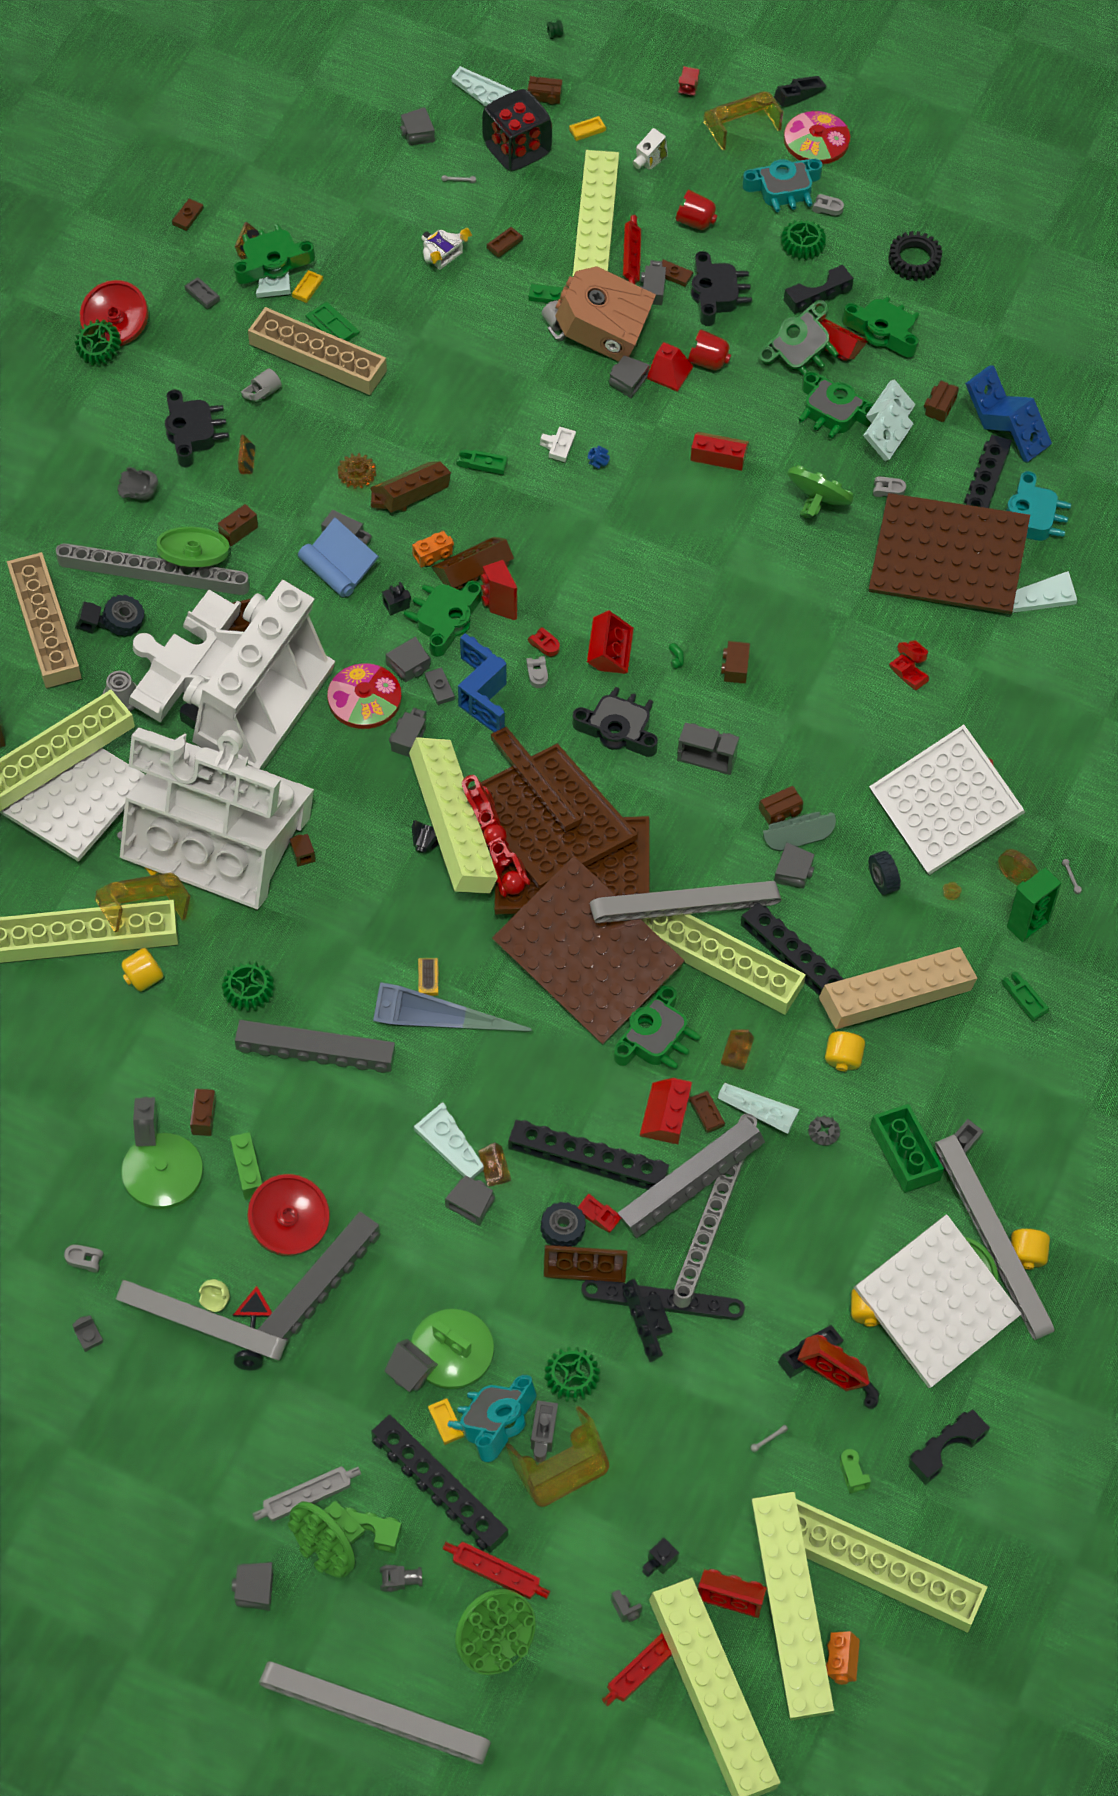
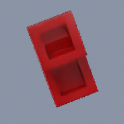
[889,654,929,690]
[577,1194,621,1233]

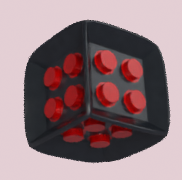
[482,89,552,171]

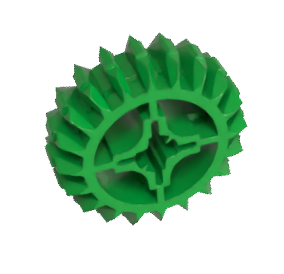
[781,219,826,260]
[74,319,122,366]
[222,961,275,1012]
[544,1346,600,1403]

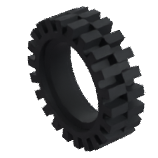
[888,231,942,281]

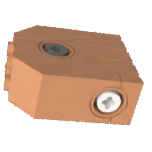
[555,266,656,361]

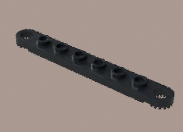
[581,1280,745,1321]

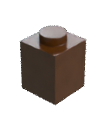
[290,833,315,867]

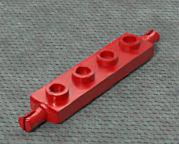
[623,215,641,284]
[442,1541,551,1599]
[602,1632,672,1706]

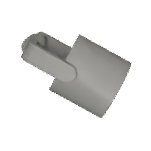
[541,301,567,341]
[241,368,281,401]

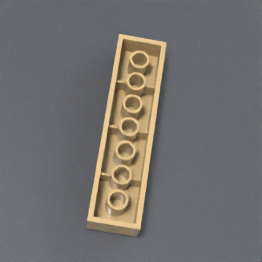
[248,307,387,395]
[7,552,81,688]
[819,947,977,1029]

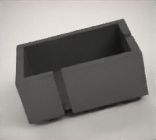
[677,722,739,775]

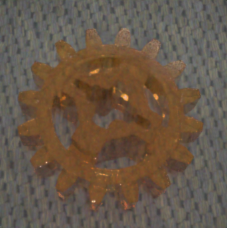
[338,453,376,489]

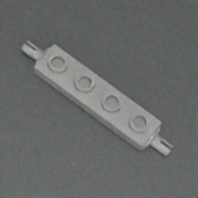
[252,1466,361,1522]

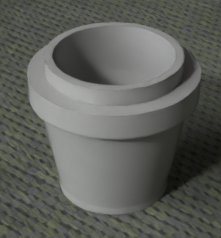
[103,671,137,711]

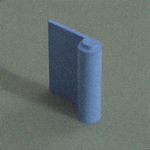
[298,518,379,597]

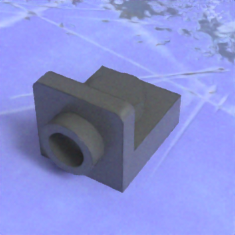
[72,1315,104,1352]
[610,1590,642,1623]

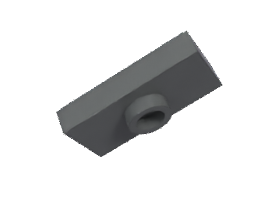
[185,277,220,309]
[424,668,455,705]

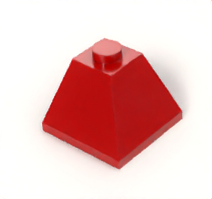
[647,342,693,392]

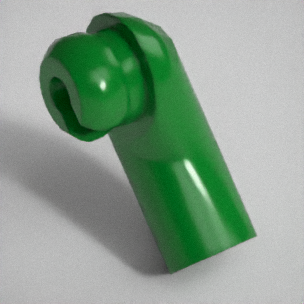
[669,643,684,669]

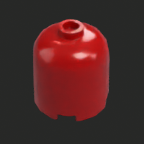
[675,189,718,230]
[688,329,731,371]

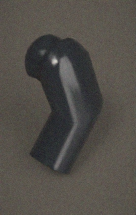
[862,1381,880,1409]

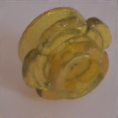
[943,882,962,900]

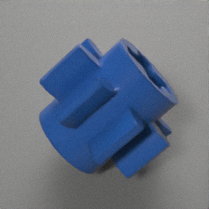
[588,445,610,469]

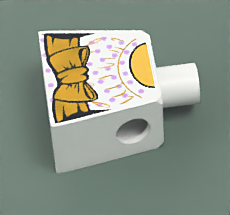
[632,128,668,169]

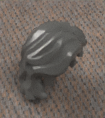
[117,466,158,501]

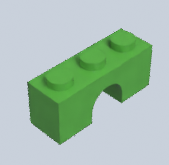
[230,1132,262,1200]
[345,1508,402,1554]

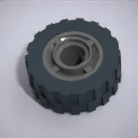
[102,595,144,636]
[868,850,901,895]
[540,1202,586,1247]

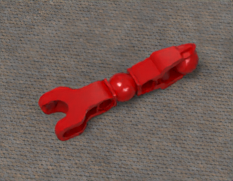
[462,775,530,897]

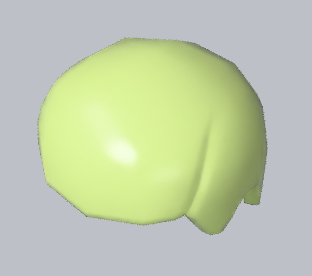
[198,1279,230,1312]

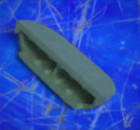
[763,812,836,850]

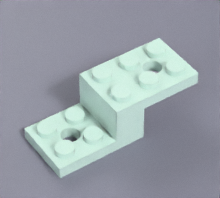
[863,379,916,461]

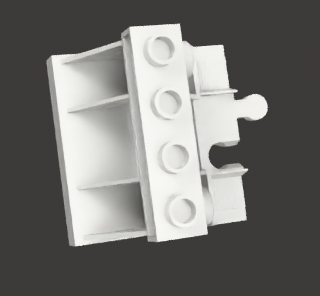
[129,579,335,770]
[120,728,314,909]

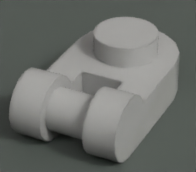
[812,194,844,216]
[873,477,906,497]
[526,656,548,688]
[64,1245,104,1273]

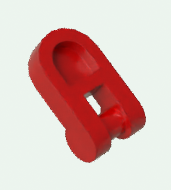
[528,627,560,656]
[898,640,928,663]

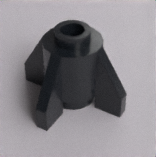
[411,820,439,854]

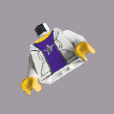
[421,228,472,270]

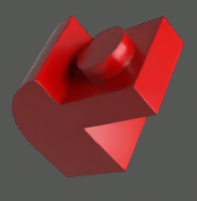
[678,66,700,96]

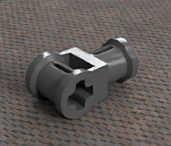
[380,1565,422,1592]

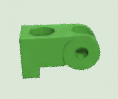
[840,1449,871,1494]

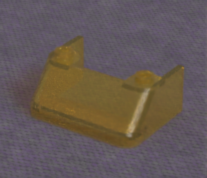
[703,91,783,151]
[95,873,191,932]
[506,1406,609,1507]

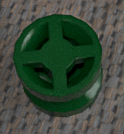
[547,20,563,38]

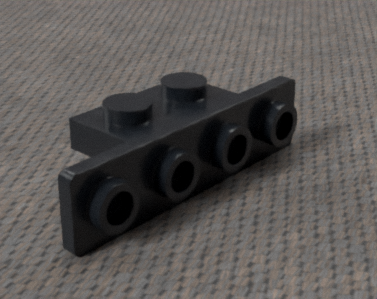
[622,1279,673,1363]

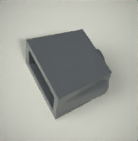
[400,107,435,145]
[609,356,650,399]
[385,636,431,682]
[774,843,815,889]
[133,1097,158,1146]
[445,1175,495,1226]
[385,1339,438,1392]
[232,1562,274,1611]

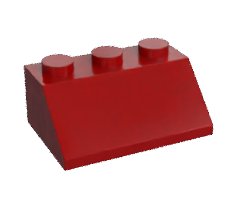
[820,318,868,361]
[690,432,749,471]
[481,560,517,620]
[587,610,634,674]
[640,1078,692,1145]
[798,1335,869,1391]
[698,1569,767,1618]

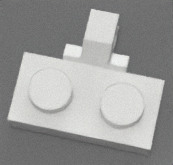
[540,427,576,462]

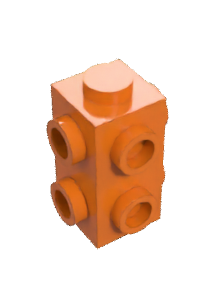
[412,531,454,568]
[826,1631,860,1685]

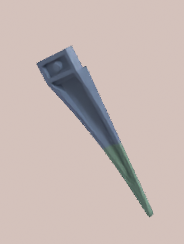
[373,982,532,1031]

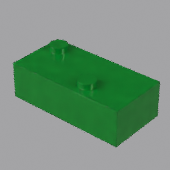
[1007,867,1061,943]
[870,1104,944,1193]

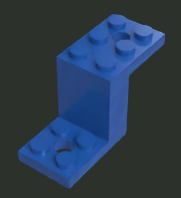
[965,365,1052,462]
[458,633,507,732]

